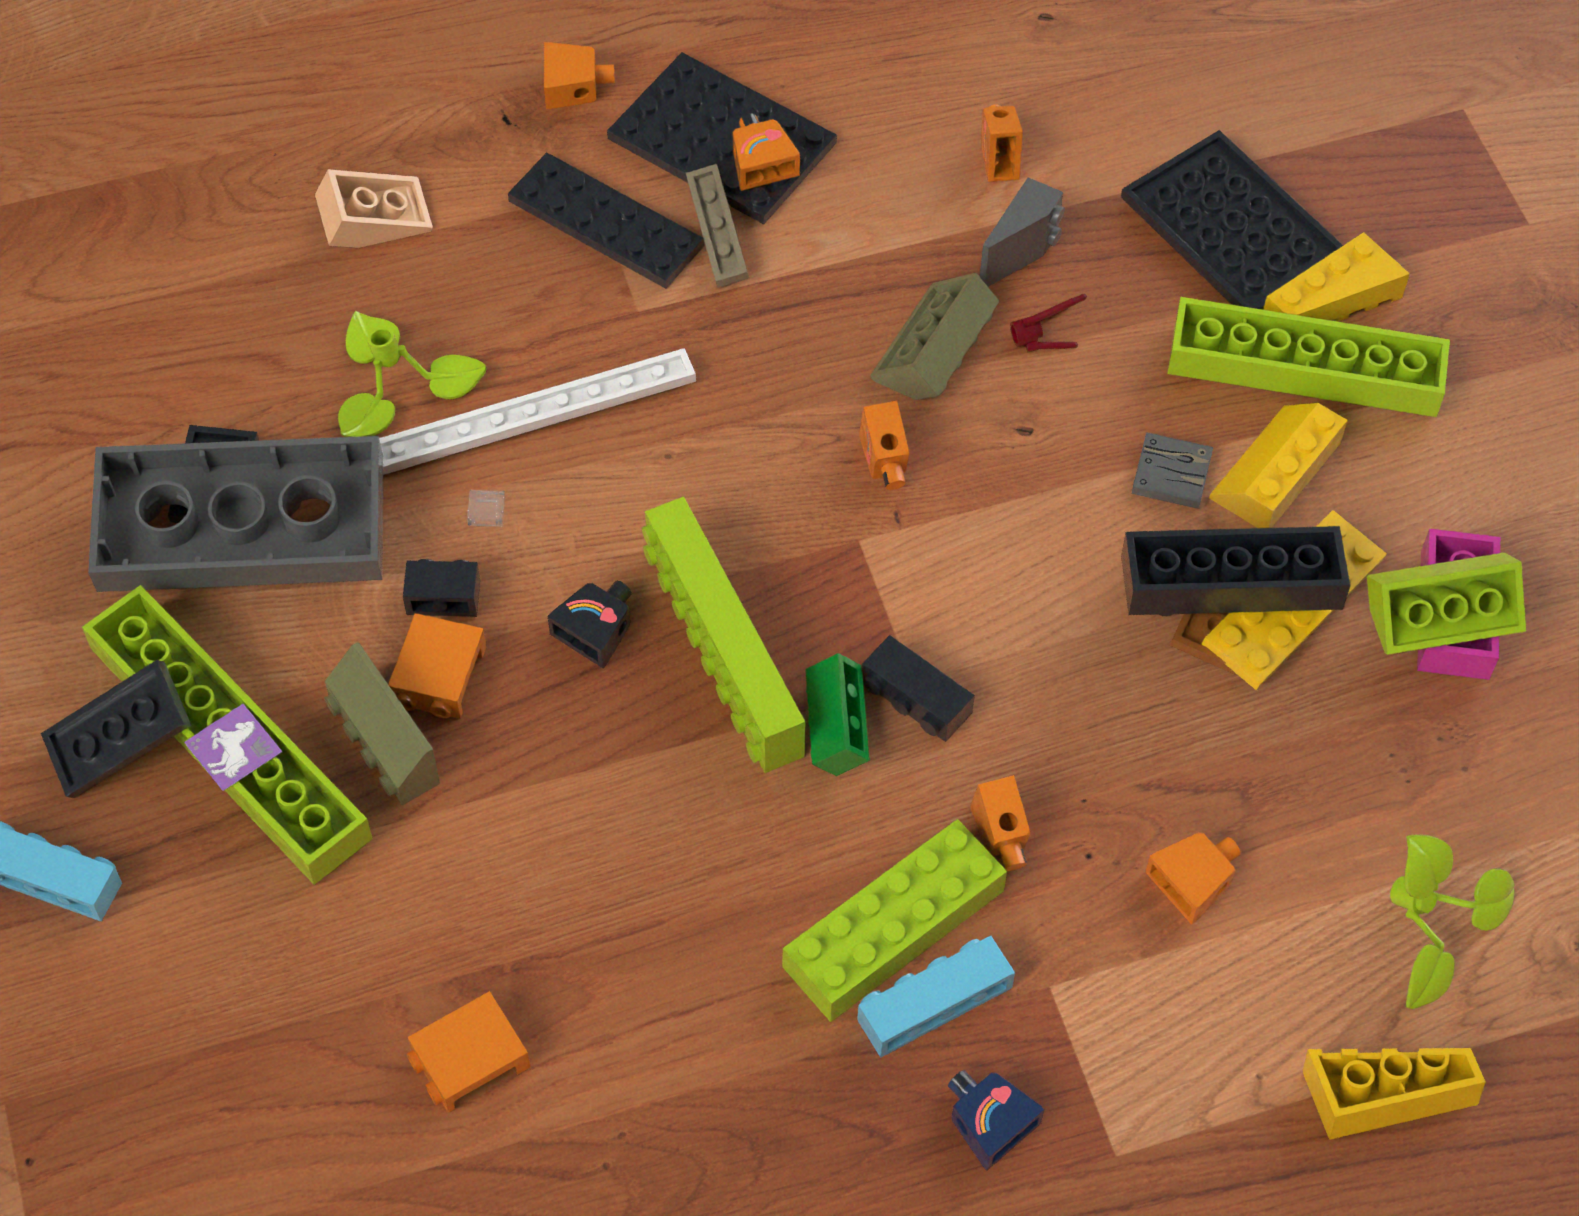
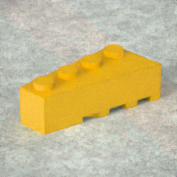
[1263,232,1410,322]

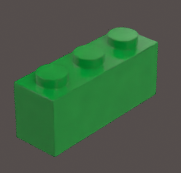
[805,653,870,776]

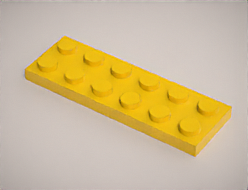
[1202,510,1387,690]

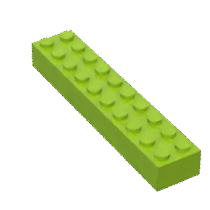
[82,585,373,885]

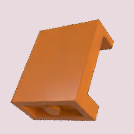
[388,613,487,719]
[406,991,531,1113]

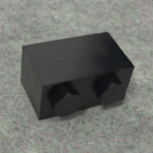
[403,559,481,617]

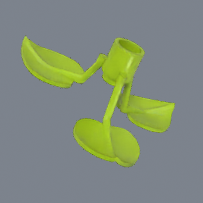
[338,311,487,437]
[1390,835,1515,1009]

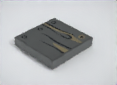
[1131,432,1213,509]

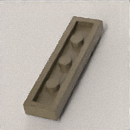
[686,164,749,288]

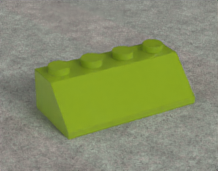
[1367,553,1526,655]

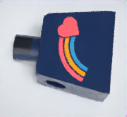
[948,1070,1044,1170]

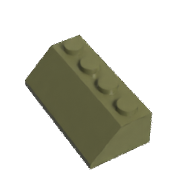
[870,273,999,400]
[324,642,440,805]

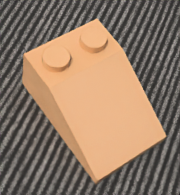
[315,169,433,248]

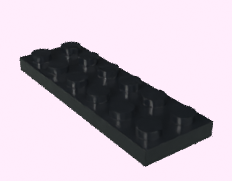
[508,152,704,289]

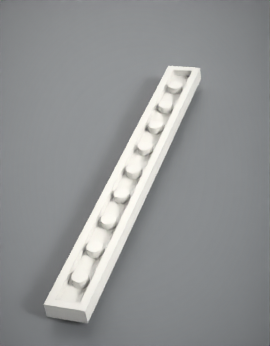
[379,348,696,475]

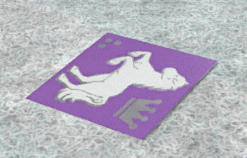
[184,704,282,791]

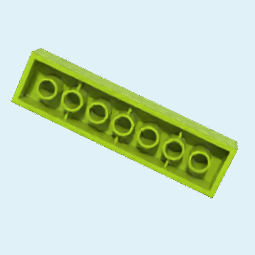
[1167,297,1450,417]
[642,496,805,773]

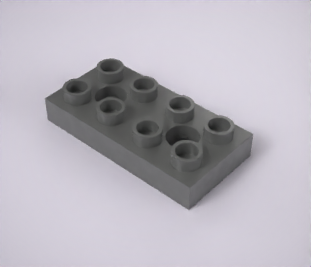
[88,436,383,592]

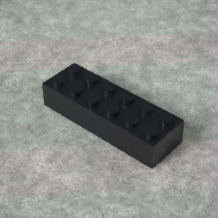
[1121,526,1350,615]

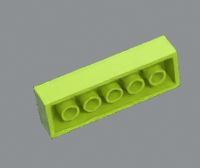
[782,819,1007,1022]

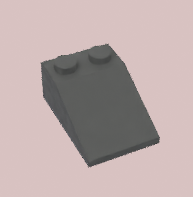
[980,177,1065,287]

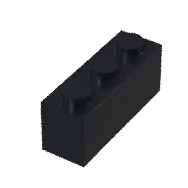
[862,635,975,742]

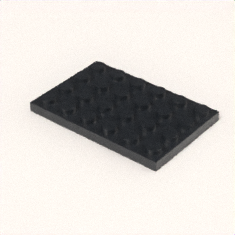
[607,52,837,225]
[1121,130,1343,310]

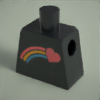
[547,580,632,668]

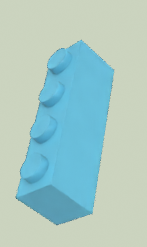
[0,821,122,921]
[857,936,1015,1058]

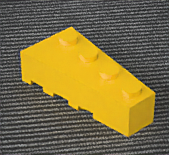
[1303,1048,1486,1140]

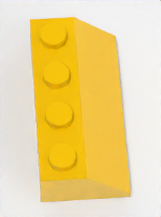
[1209,403,1348,528]

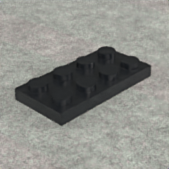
[41,660,191,798]

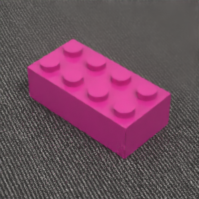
[1417,528,1501,680]

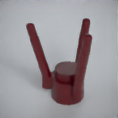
[1010,294,1087,352]

